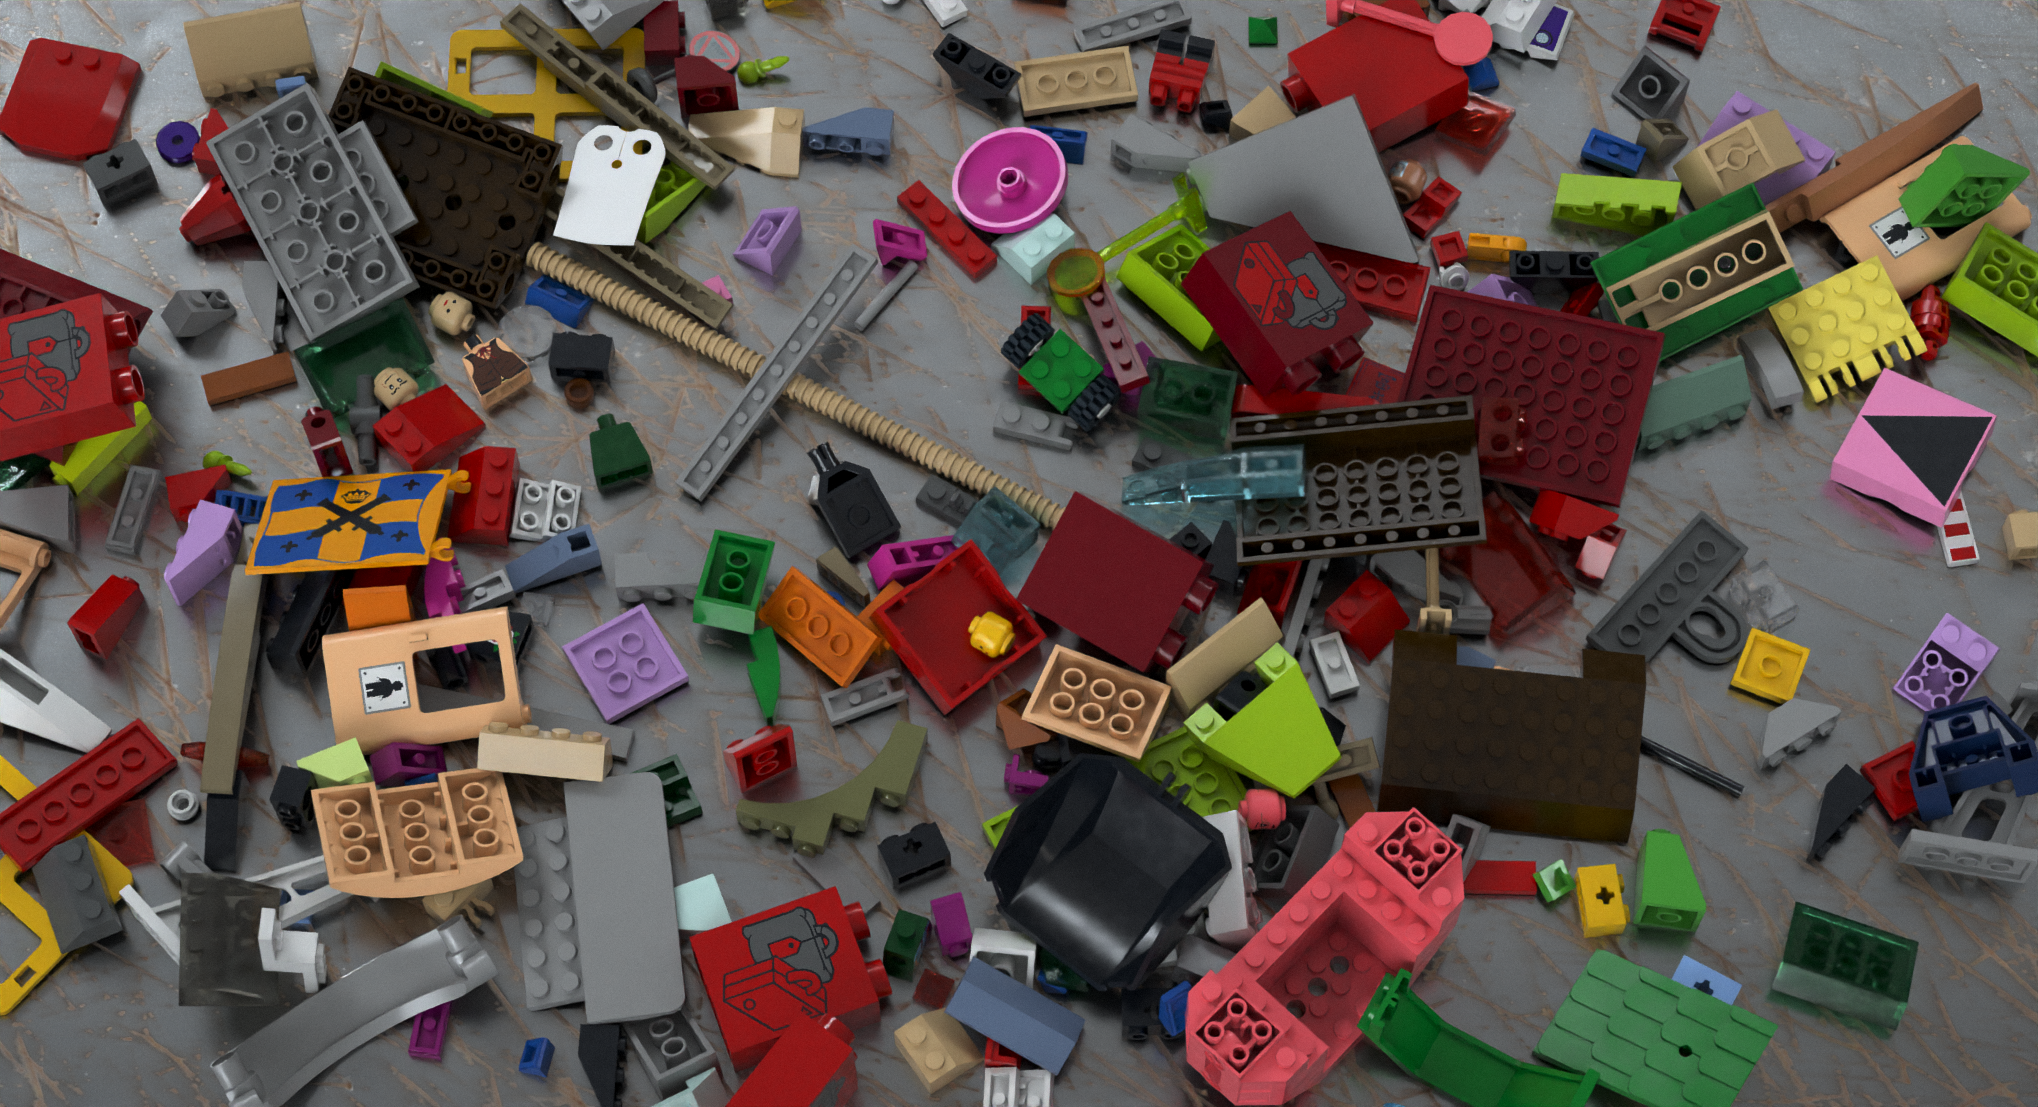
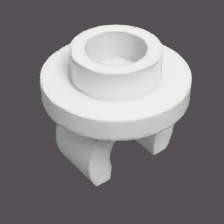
[1439,262,1470,291]

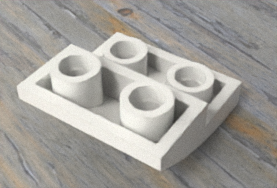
[509,478,582,542]

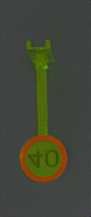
[1047,173,1207,297]

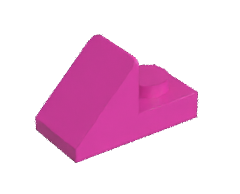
[873,219,927,266]

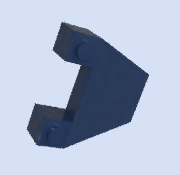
[1909,696,2038,822]

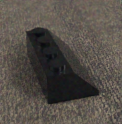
[265,569,356,679]

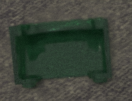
[292,297,435,418]

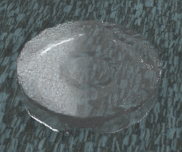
[497,305,557,362]

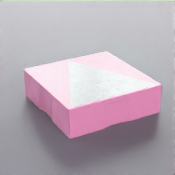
[1830,368,1997,528]

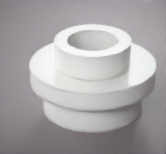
[167,790,199,821]

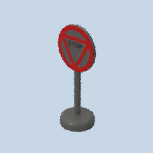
[627,31,740,104]

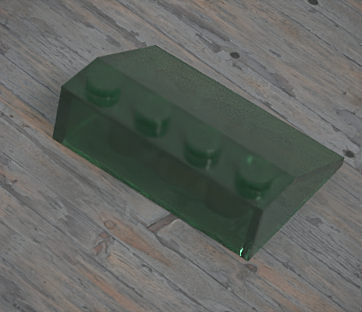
[1771,901,1919,1031]

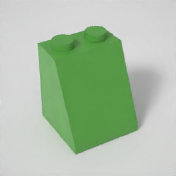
[1632,829,1706,932]

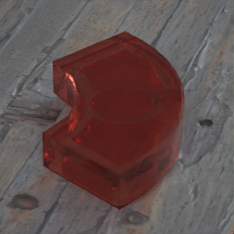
[180,741,270,767]

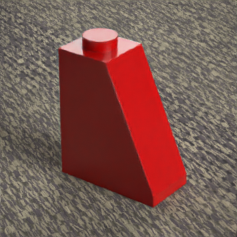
[67,574,145,660]

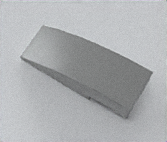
[1738,328,1804,409]

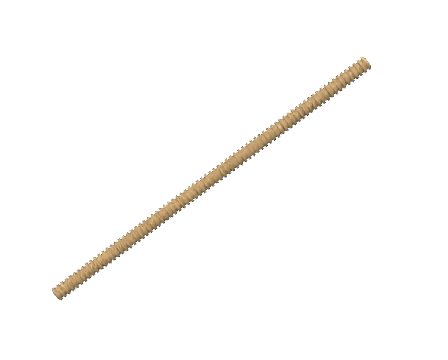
[526,242,1066,531]

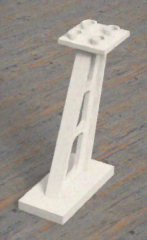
[119,855,380,1001]

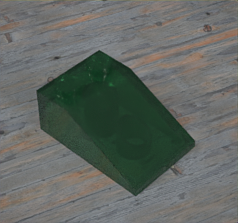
[1138,356,1238,441]

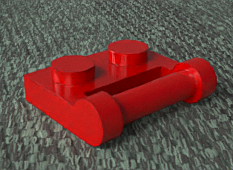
[1648,0,1721,53]

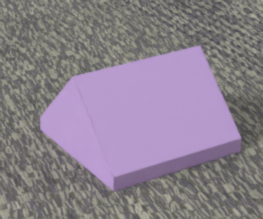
[733,206,802,276]

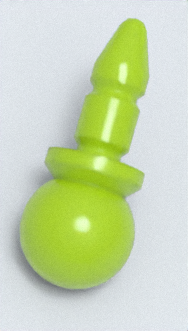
[737,56,790,84]
[203,451,252,476]

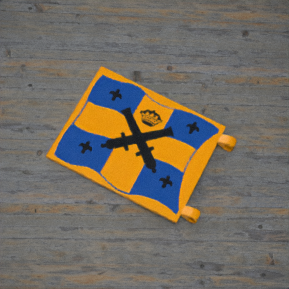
[245,469,471,575]

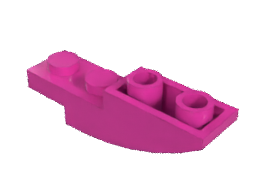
[424,537,467,654]

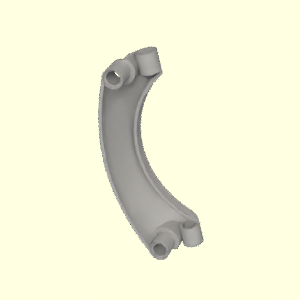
[210,915,499,1107]

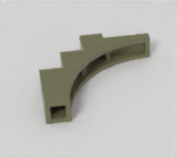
[736,720,928,858]

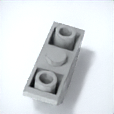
[1757,698,1841,769]

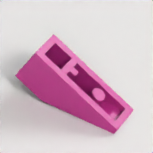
[867,535,962,590]

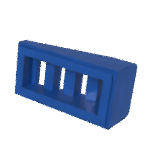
[215,490,268,527]
[1158,980,1192,1036]

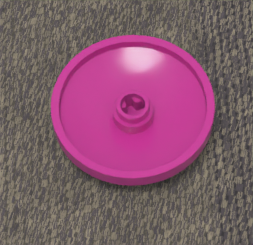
[952,127,1068,234]

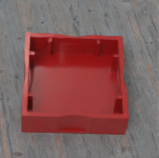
[869,539,1047,716]

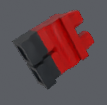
[1149,29,1215,113]

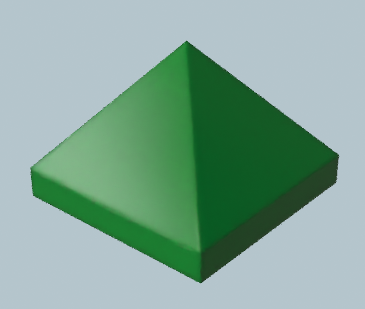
[1248,17,1278,44]

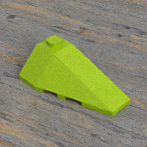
[636,161,706,244]

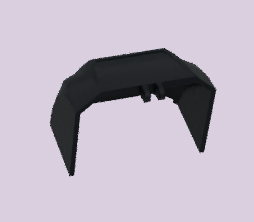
[984,753,1232,991]

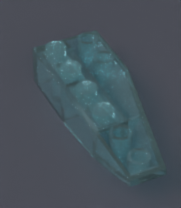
[1122,444,1305,505]

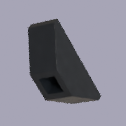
[933,33,1021,99]
[1509,251,1599,295]

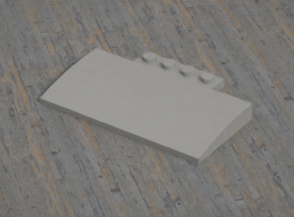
[206,83,420,343]

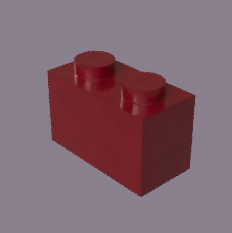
[644,0,686,66]

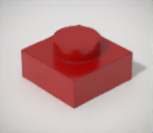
[1430,231,1468,267]

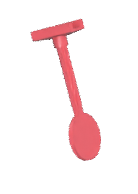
[1326,0,1493,66]

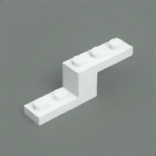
[258,908,327,994]

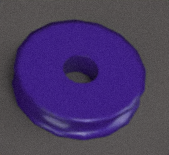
[156,121,200,163]

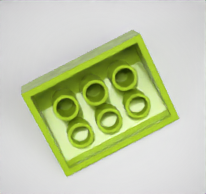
[1941,222,2038,357]
[1116,224,1221,351]

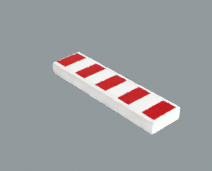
[1937,491,1980,567]

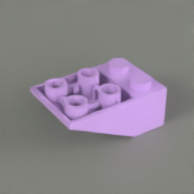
[164,499,243,606]
[1893,613,2001,711]

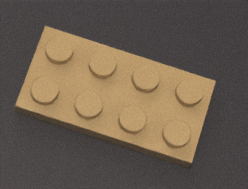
[1014,46,1138,117]

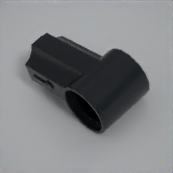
[423,637,469,690]

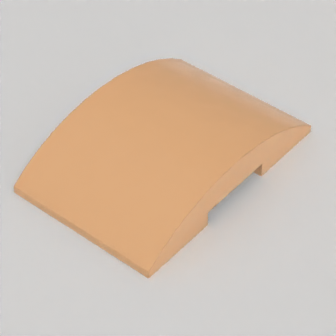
[311,768,523,898]

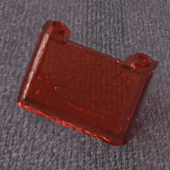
[1438,491,1577,634]

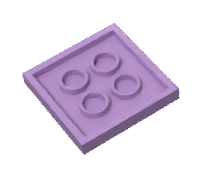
[562,603,689,724]

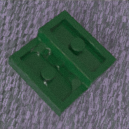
[629,754,703,828]

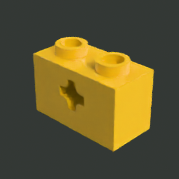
[1574,864,1630,938]

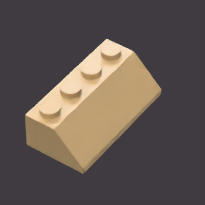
[1165,597,1283,719]
[477,722,613,782]

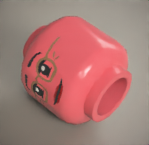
[1238,788,1286,830]

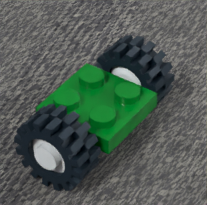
[1001,313,1122,431]

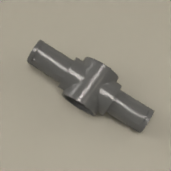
[349,374,383,465]

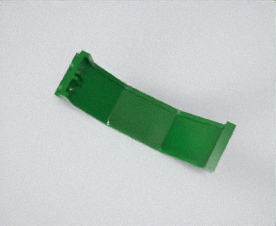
[1357,968,1601,1107]

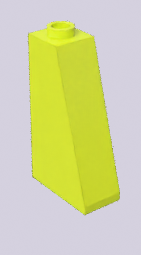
[49,401,152,496]

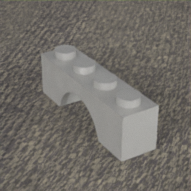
[615,549,709,602]

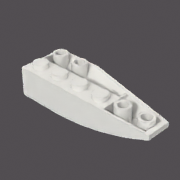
[0,649,112,753]

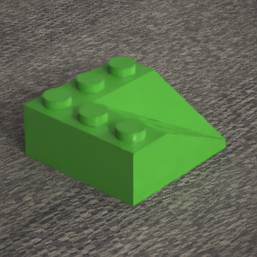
[1898,144,2031,227]

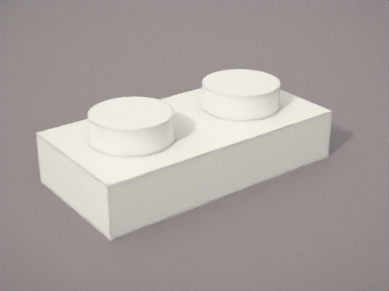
[1309,631,1360,699]

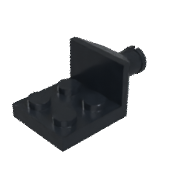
[807,441,901,558]

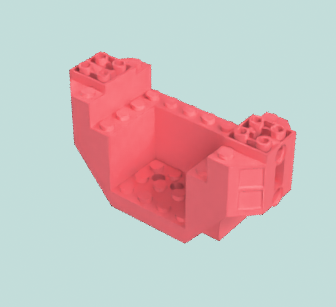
[1185,807,1464,1106]

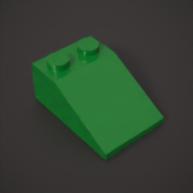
[693,529,775,635]

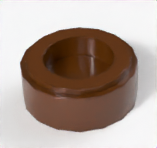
[564,378,595,409]

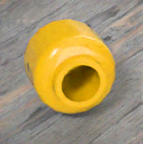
[968,611,1016,658]

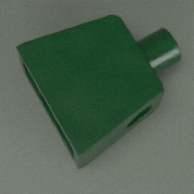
[589,413,653,490]

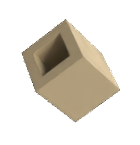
[2002,510,2038,560]

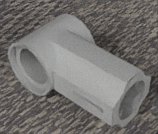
[1439,599,1491,635]
[159,841,224,895]

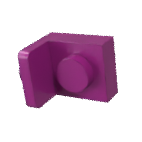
[1004,754,1048,797]

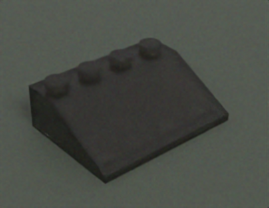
[179,873,280,1006]

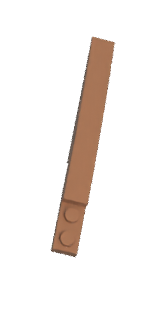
[1765,83,1983,233]

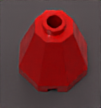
[178,173,251,245]

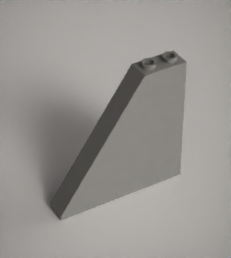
[1186,94,1420,263]

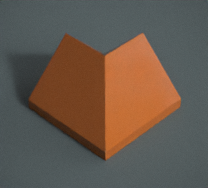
[996,688,1059,750]

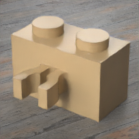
[422,878,495,929]

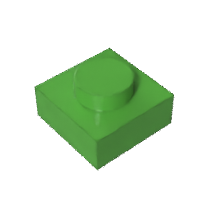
[1533,859,1577,903]

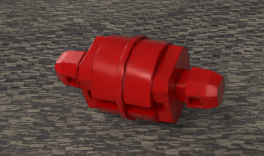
[1910,285,1951,361]

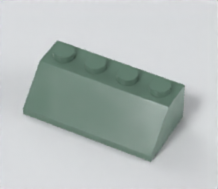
[1636,355,1752,451]

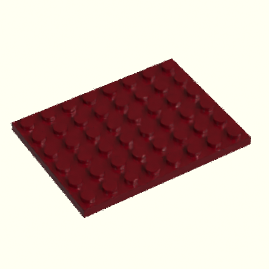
[1397,285,1666,508]

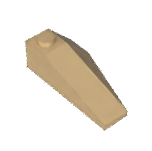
[688,107,806,178]

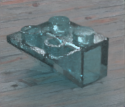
[951,487,1040,577]

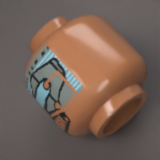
[1388,159,1427,204]

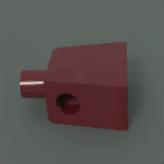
[301,406,353,477]

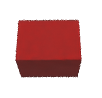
[1236,560,1303,630]

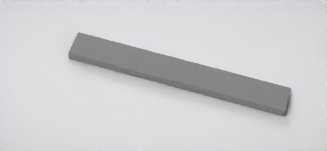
[417,683,635,762]

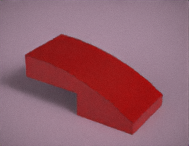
[1403,176,1462,239]

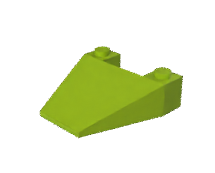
[1183,642,1342,799]

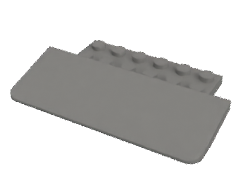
[514,772,686,1025]

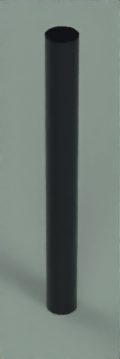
[1640,736,1745,797]

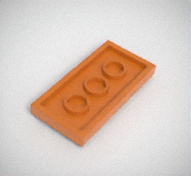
[758,566,883,688]

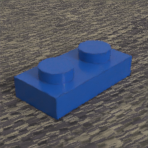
[1580,127,1647,177]

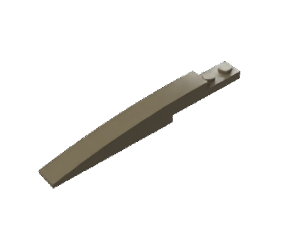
[500,3,735,190]
[545,186,734,329]
[200,523,269,794]

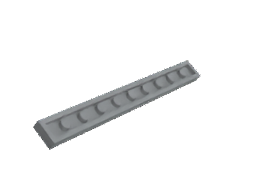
[675,243,878,502]

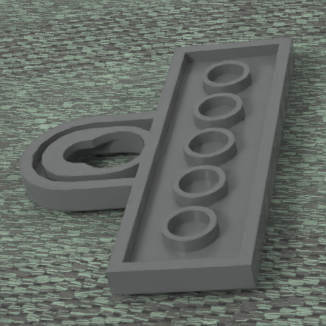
[1585,510,1749,664]

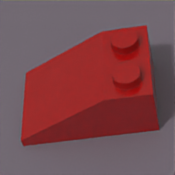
[372,384,486,472]
[723,724,797,793]

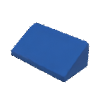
[1030,125,1088,164]
[525,275,594,328]

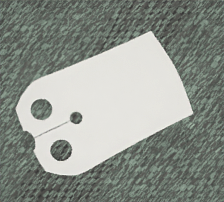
[553,125,666,245]

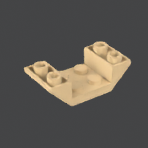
[1672,109,1806,210]

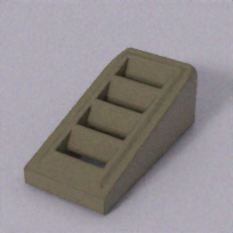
[816,546,871,608]

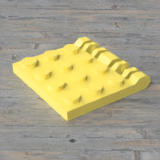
[1768,255,1927,403]

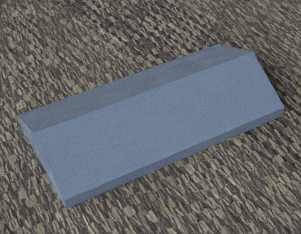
[944,957,1086,1076]

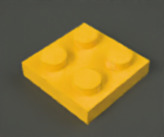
[1730,627,1811,704]

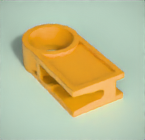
[1467,233,1527,263]

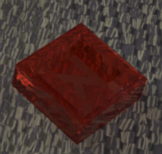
[912,968,955,1010]

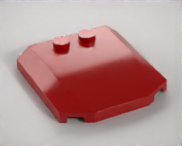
[0,38,142,161]

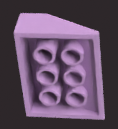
[1697,91,1836,206]

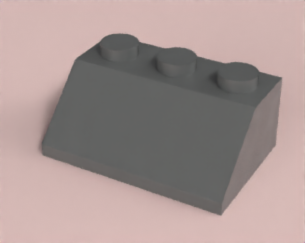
[1248,805,1340,906]
[32,835,123,954]

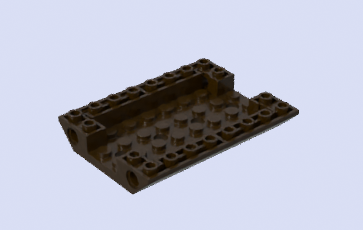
[329,67,563,309]

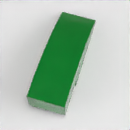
[746,626,781,727]

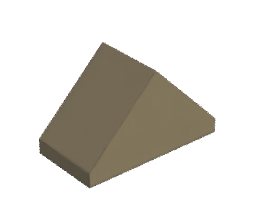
[1636,119,1689,164]

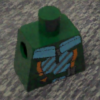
[883,909,933,983]

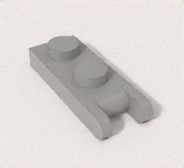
[993,400,1079,450]
[820,668,910,726]

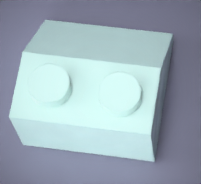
[991,213,1075,285]

